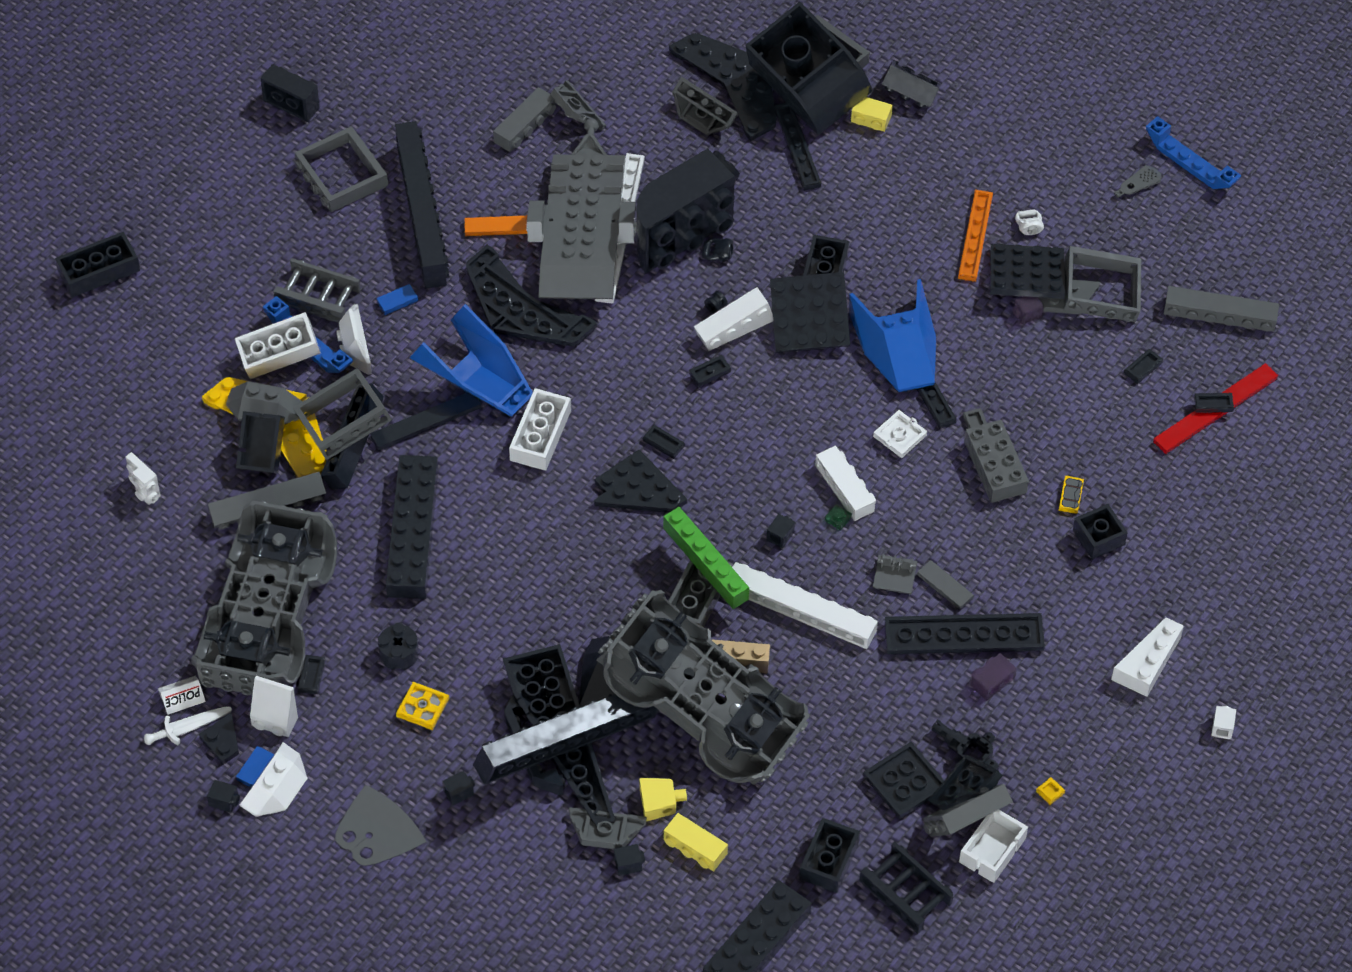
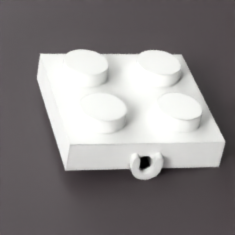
[873,410,927,458]

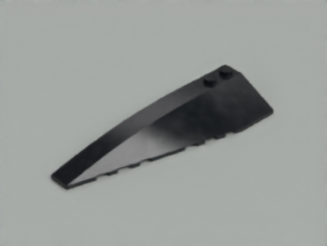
[503,644,616,827]

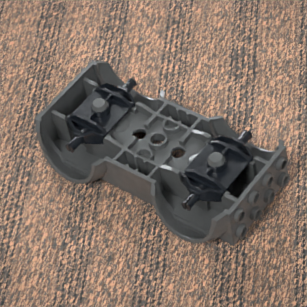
[191,500,337,695]
[597,590,810,785]

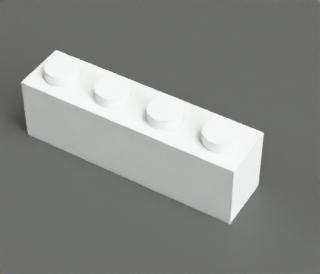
[815,446,876,521]

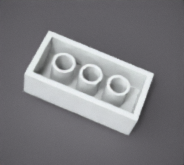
[235,312,321,379]
[509,388,571,471]

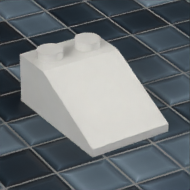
[250,676,298,737]

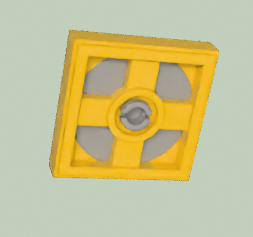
[396,682,449,730]

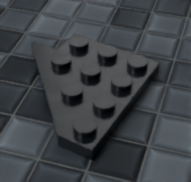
[594,450,687,513]

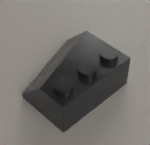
[882,59,941,108]

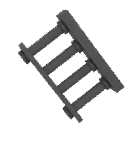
[273,258,361,323]

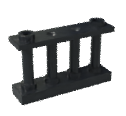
[859,841,954,934]

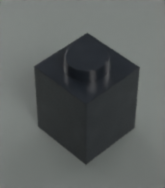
[766,513,795,549]
[442,770,475,806]
[207,779,240,813]
[614,844,645,876]

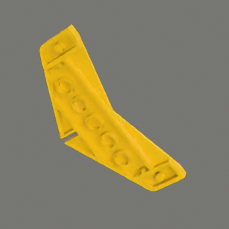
[202,377,327,478]

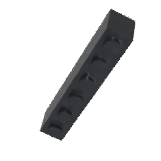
[321,383,384,489]

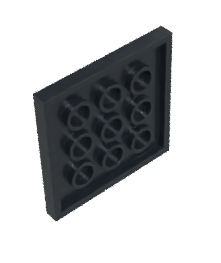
[990,243,1065,299]
[770,272,850,353]

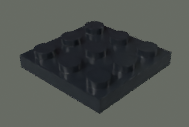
[863,742,944,819]

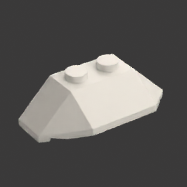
[336,304,372,375]
[239,742,307,817]

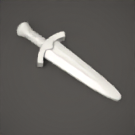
[144,707,232,745]

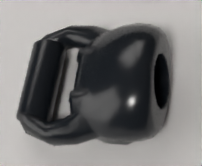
[702,238,733,262]

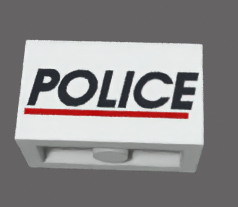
[158,676,206,715]

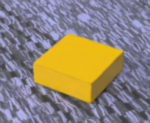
[1036,777,1065,805]

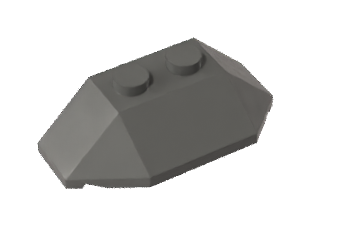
[672,77,738,136]
[226,381,302,425]

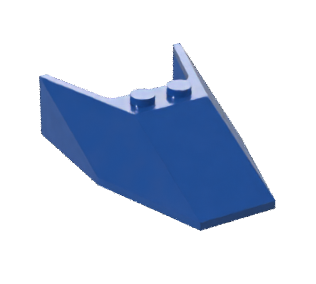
[849,279,936,392]
[409,304,533,416]

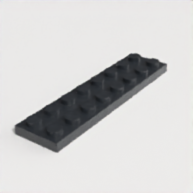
[884,613,1045,654]

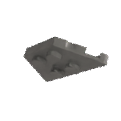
[551,80,606,131]
[1036,280,1100,315]
[569,807,647,849]

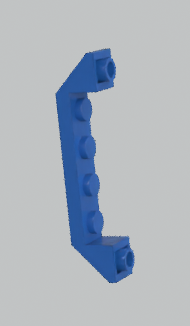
[1146,116,1241,189]
[263,296,353,373]

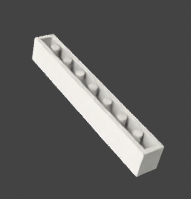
[732,562,878,649]

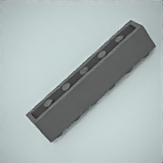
[1164,286,1279,332]
[207,472,326,530]

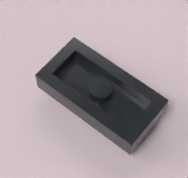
[689,355,731,387]

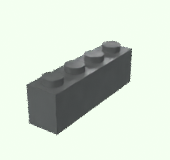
[493,87,556,153]

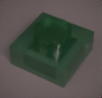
[825,504,852,531]

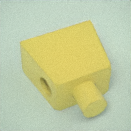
[639,778,687,821]

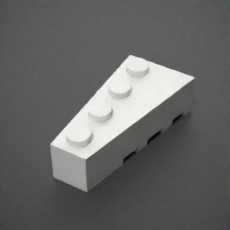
[694,287,773,351]
[1111,618,1184,697]

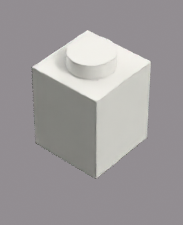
[1211,706,1236,740]

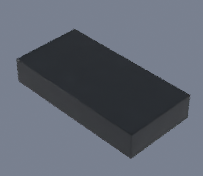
[1124,349,1163,384]
[1194,393,1234,413]
[643,425,685,459]
[298,655,326,695]

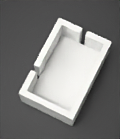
[959,810,1028,883]

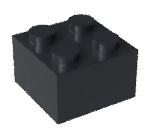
[1072,504,1128,559]

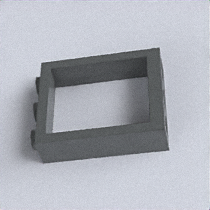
[922,784,1013,837]

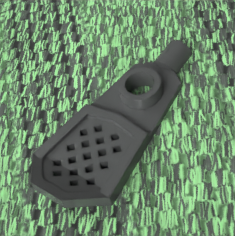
[1114,165,1161,198]

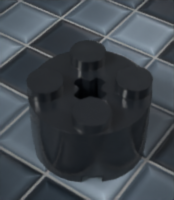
[378,623,419,670]

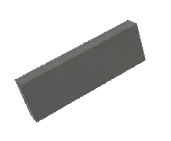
[917,560,974,610]

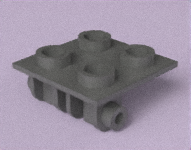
[873,554,917,594]

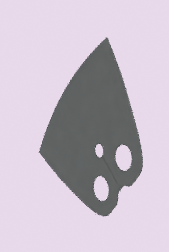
[335,785,426,866]

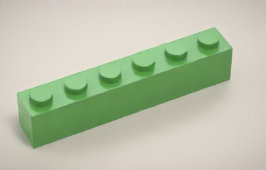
[663,507,749,609]

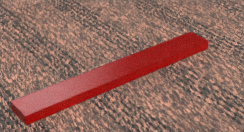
[1153,363,1278,454]

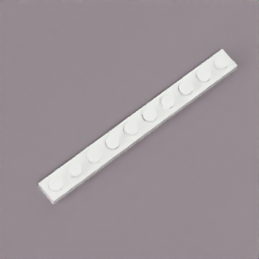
[595,153,644,304]

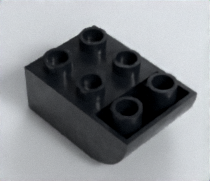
[745,2,873,135]
[637,148,735,274]

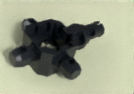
[931,720,999,770]

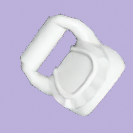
[1015,209,1044,235]

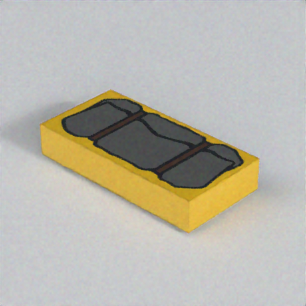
[1059,476,1084,514]

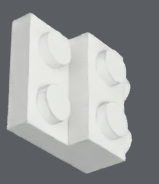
[126,452,161,505]

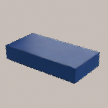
[376,284,418,315]
[236,746,274,788]

